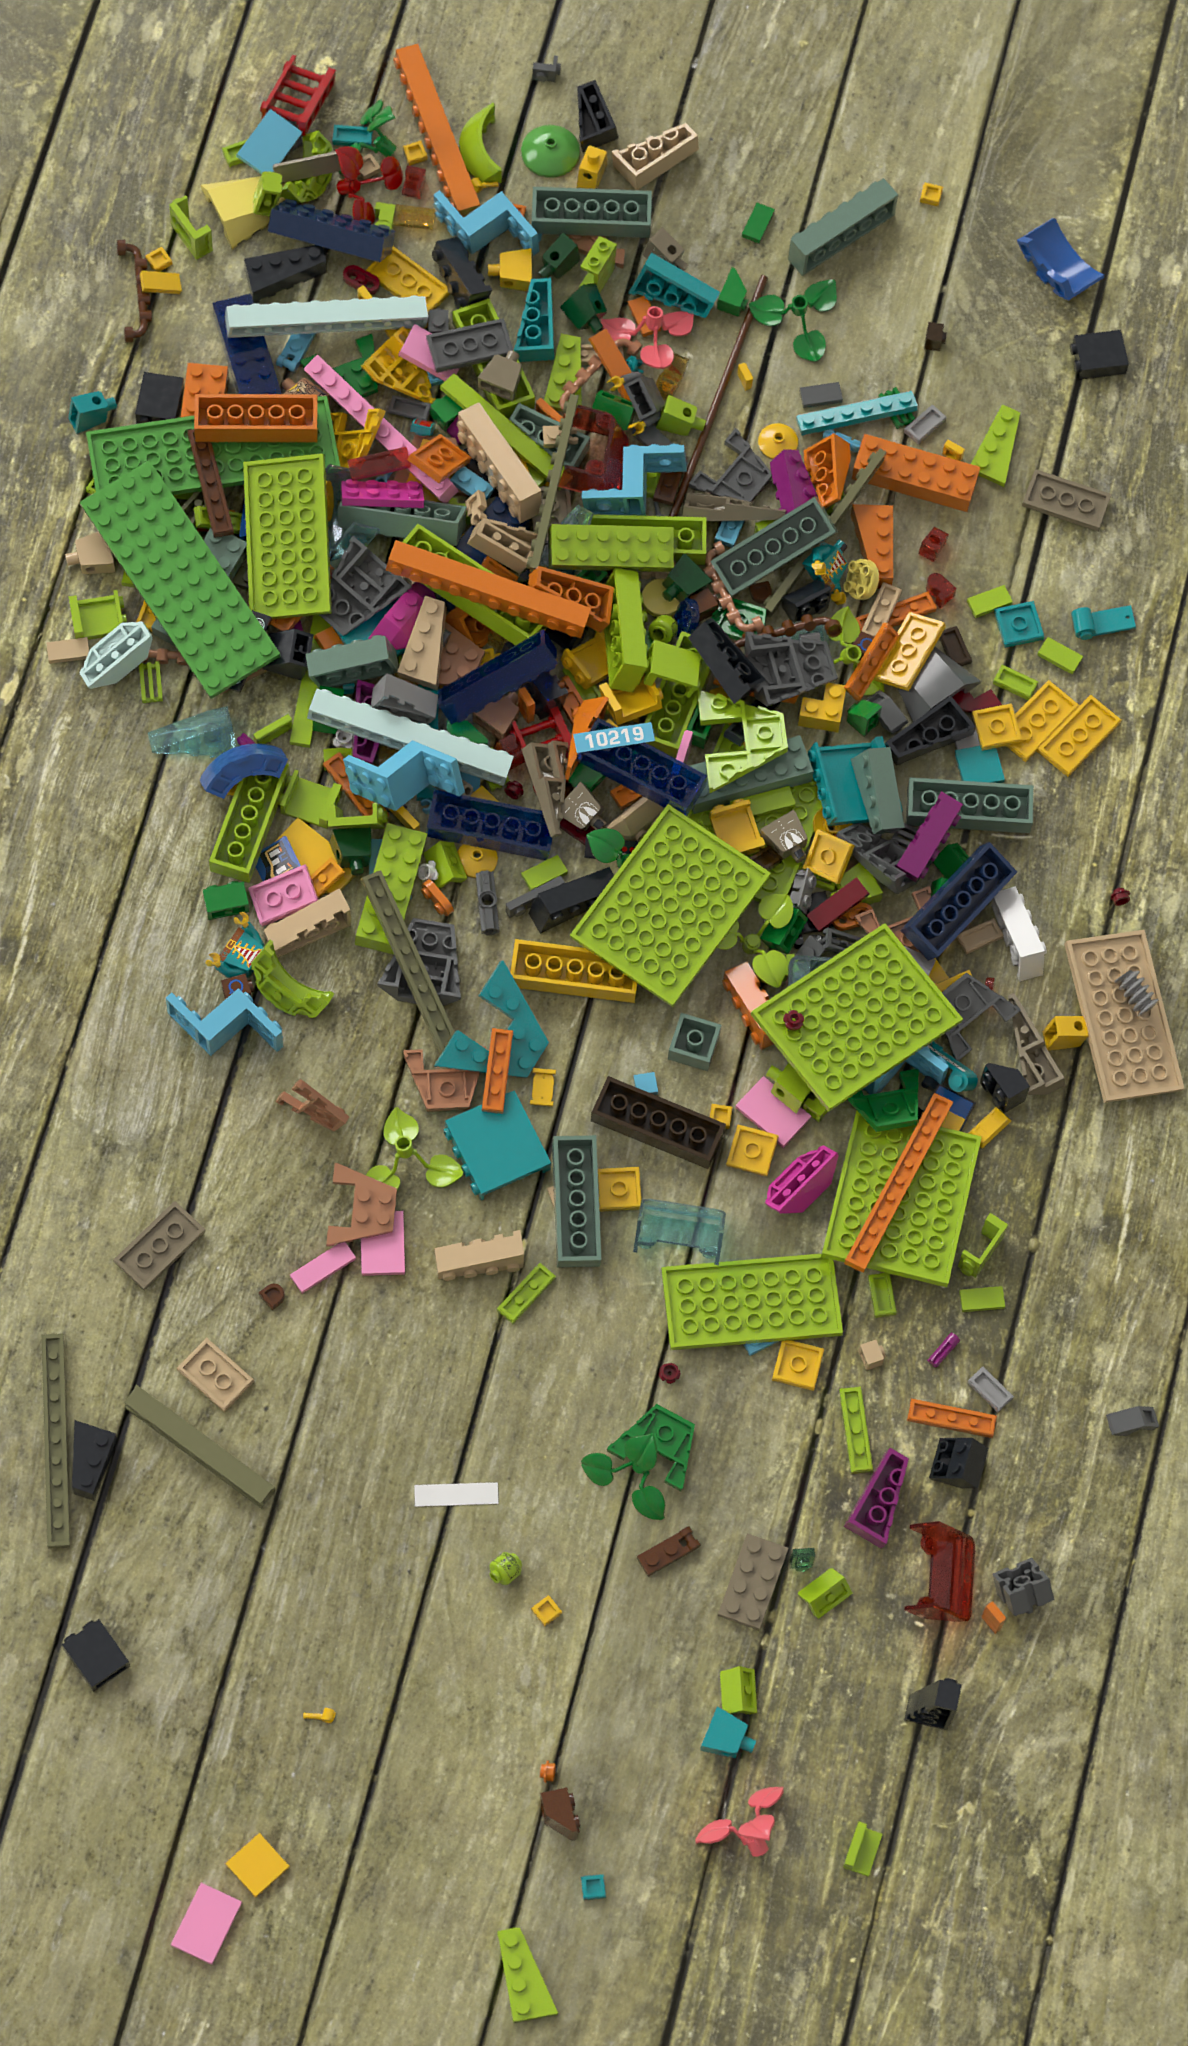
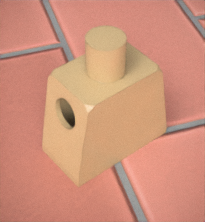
[65,532,115,574]

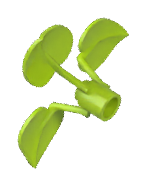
[814,606,884,696]
[718,894,793,988]
[366,1107,463,1190]

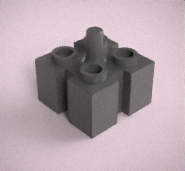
[992,1558,1054,1616]

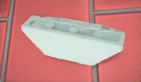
[80,621,153,689]

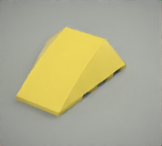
[201,176,286,250]

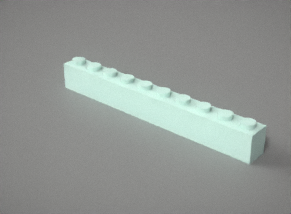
[225,295,428,338]
[307,689,514,786]

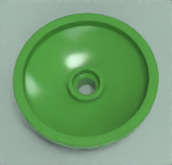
[521,125,580,178]

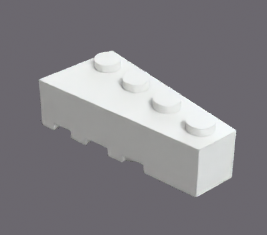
[991,886,1047,982]

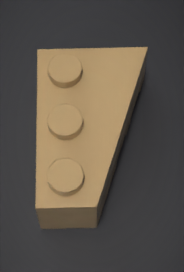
[467,518,538,574]

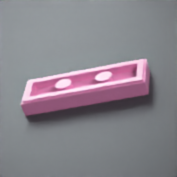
[290,1242,356,1294]

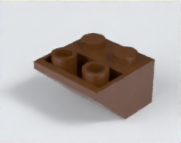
[540,1787,580,1841]

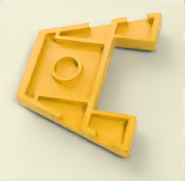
[331,408,385,472]

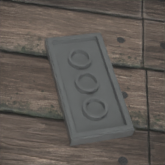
[426,318,514,373]

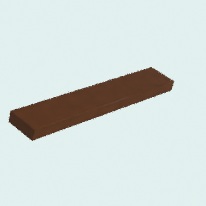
[187,429,234,538]

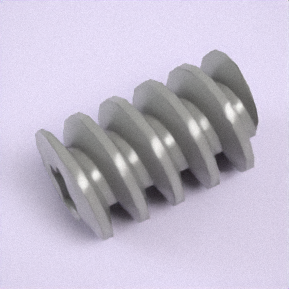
[1114,970,1159,1016]

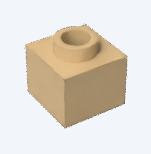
[858,1340,886,1371]

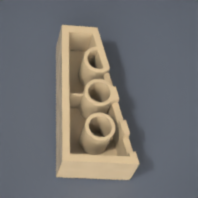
[264,889,351,958]

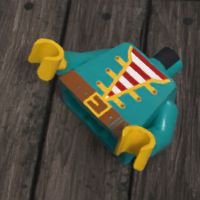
[802,540,848,605]
[205,912,264,978]

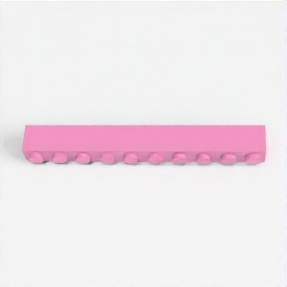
[304,355,459,503]

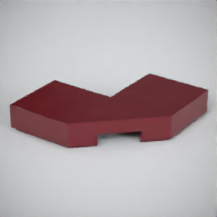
[952,689,1002,713]

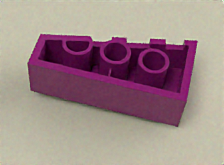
[770,449,818,515]
[351,680,380,765]
[844,1448,909,1549]

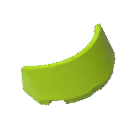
[459,103,502,183]
[280,130,333,203]
[251,939,334,1018]

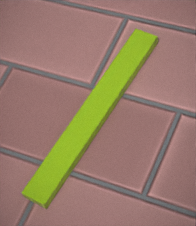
[440,373,574,491]
[290,615,331,748]

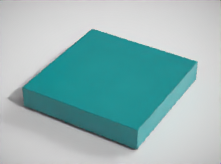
[994,601,1045,648]
[954,746,1005,783]

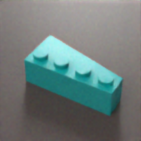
[629,253,720,318]

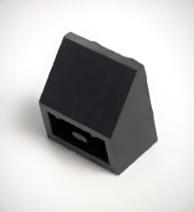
[781,579,832,624]
[262,629,314,680]
[980,1063,1030,1113]
[929,1438,989,1489]

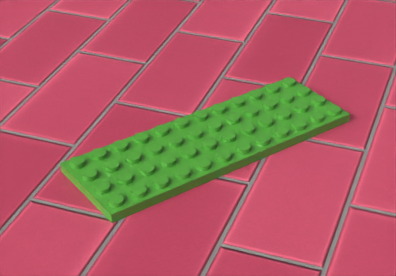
[86,396,340,495]
[80,460,281,699]

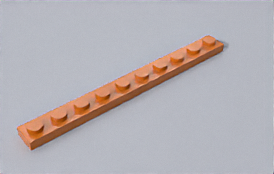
[844,1093,953,1273]

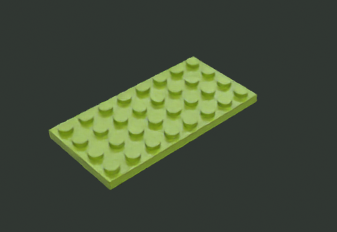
[243,453,332,619]
[661,1253,843,1350]

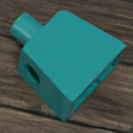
[68,391,117,434]
[700,1707,757,1758]

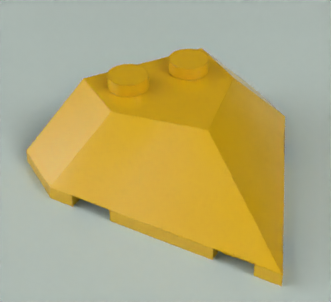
[361,326,436,404]

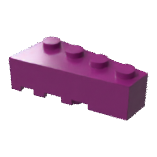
[896,791,963,882]

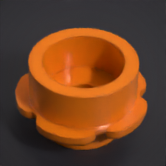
[540,1760,556,1783]

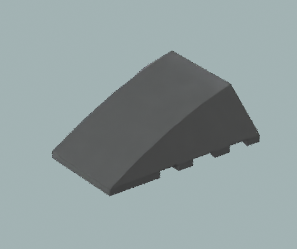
[320,536,412,636]
[744,632,838,707]
[898,647,981,722]
[836,823,933,894]
[377,918,461,1006]

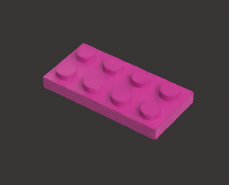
[341,479,424,508]

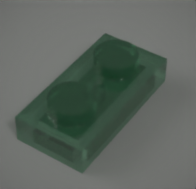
[789,1548,815,1571]

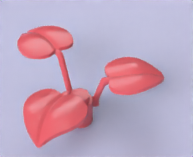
[601,306,694,369]
[696,1787,784,1857]

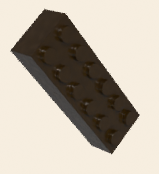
[591,1076,726,1169]

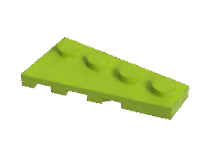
[544,333,582,416]
[971,404,1020,487]
[497,1927,558,2023]

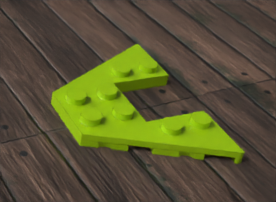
[697,687,788,793]

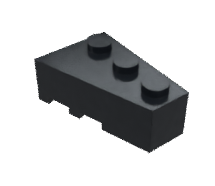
[577,80,619,153]
[72,1420,117,1501]

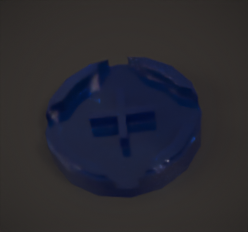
[675,598,699,637]

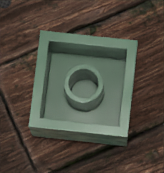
[668,1013,722,1071]

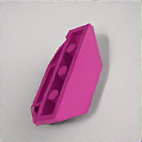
[368,582,436,650]
[765,1145,839,1214]

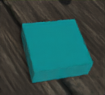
[581,1874,606,1900]

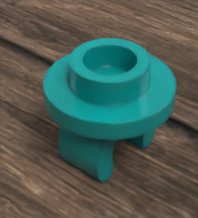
[625,356,644,374]

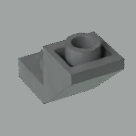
[866,690,909,734]
[1106,1406,1159,1436]

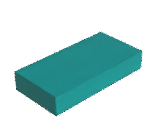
[332,125,373,148]

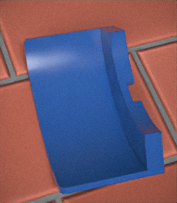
[1017,218,1104,300]
[200,744,288,799]

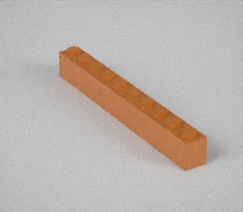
[393,44,480,218]
[386,540,591,638]

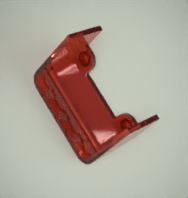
[558,405,629,493]
[904,1521,975,1622]

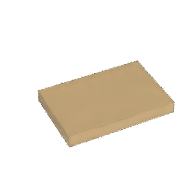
[177,1338,254,1413]

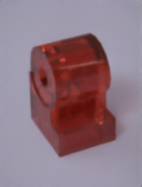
[918,527,949,562]
[926,573,957,609]
[493,733,525,770]

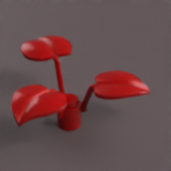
[335,146,403,224]

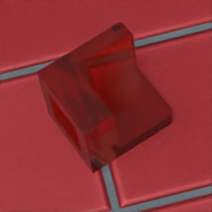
[402,165,426,199]

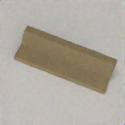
[273,151,341,183]

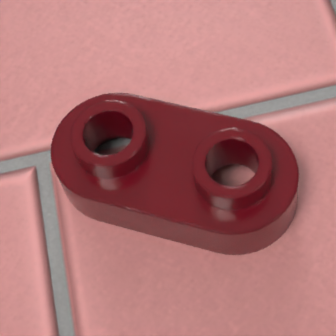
[343,265,380,295]

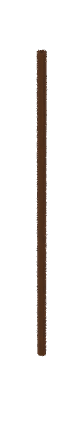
[669,275,768,517]

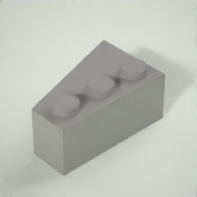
[371,673,438,725]

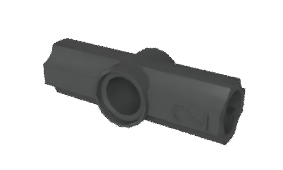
[476,870,500,936]

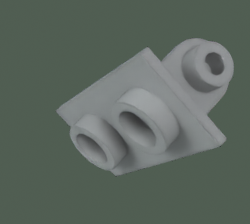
[790,868,816,915]

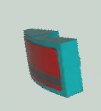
[410,418,436,436]

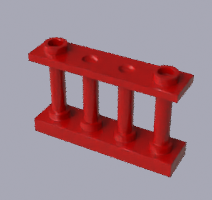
[260,55,336,136]
[509,706,582,795]

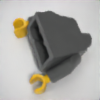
[607,372,664,436]

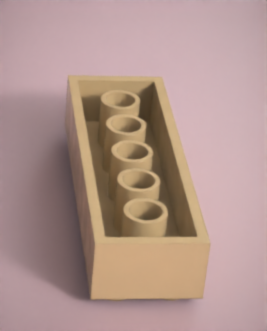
[457,402,541,523]

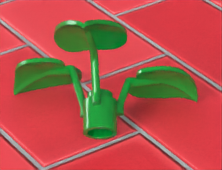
[338,99,397,174]
[749,279,837,362]
[586,828,630,869]
[581,1433,665,1520]

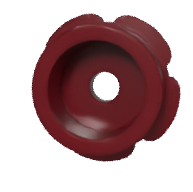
[504,781,524,800]
[1111,888,1130,906]
[783,1010,804,1031]
[659,1363,681,1384]

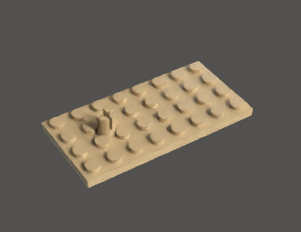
[1064,930,1185,1103]

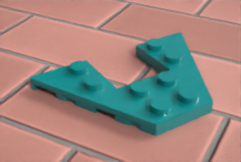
[434,960,549,1078]

